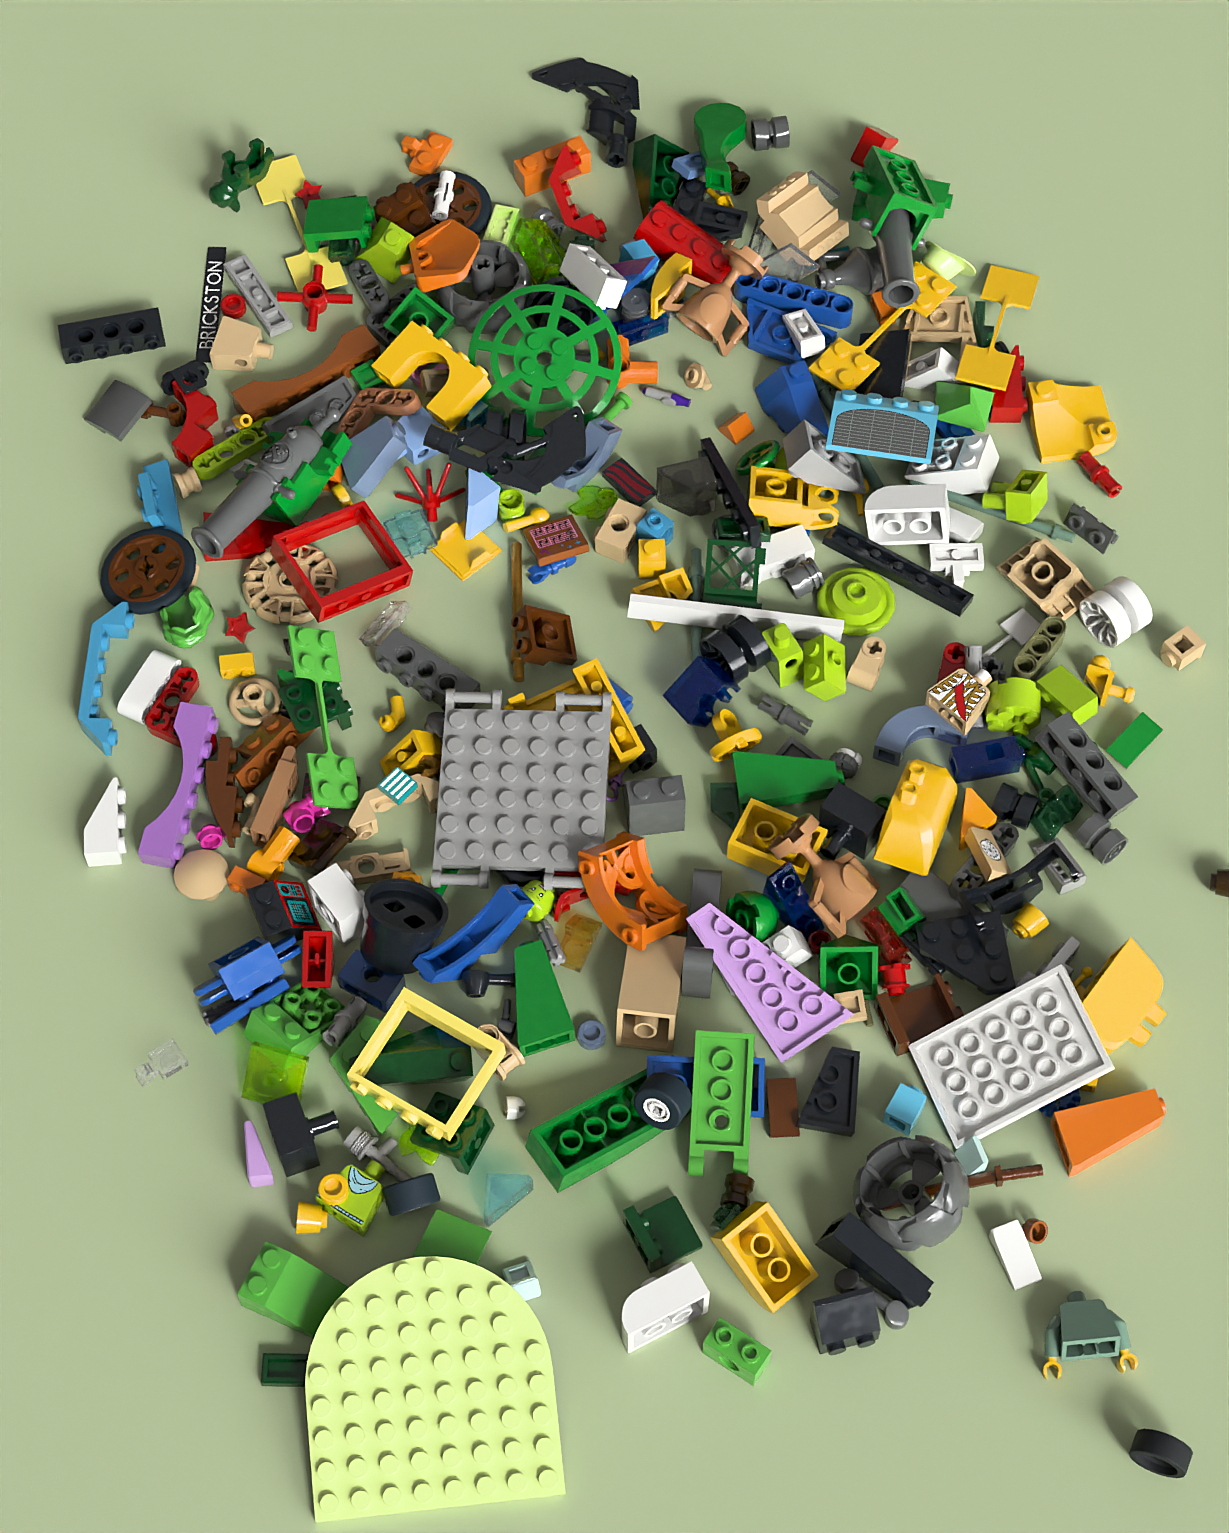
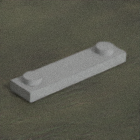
[223,254,293,338]

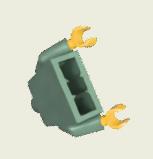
[1042,1291,1138,1380]

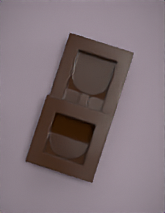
[766,1078,800,1138]

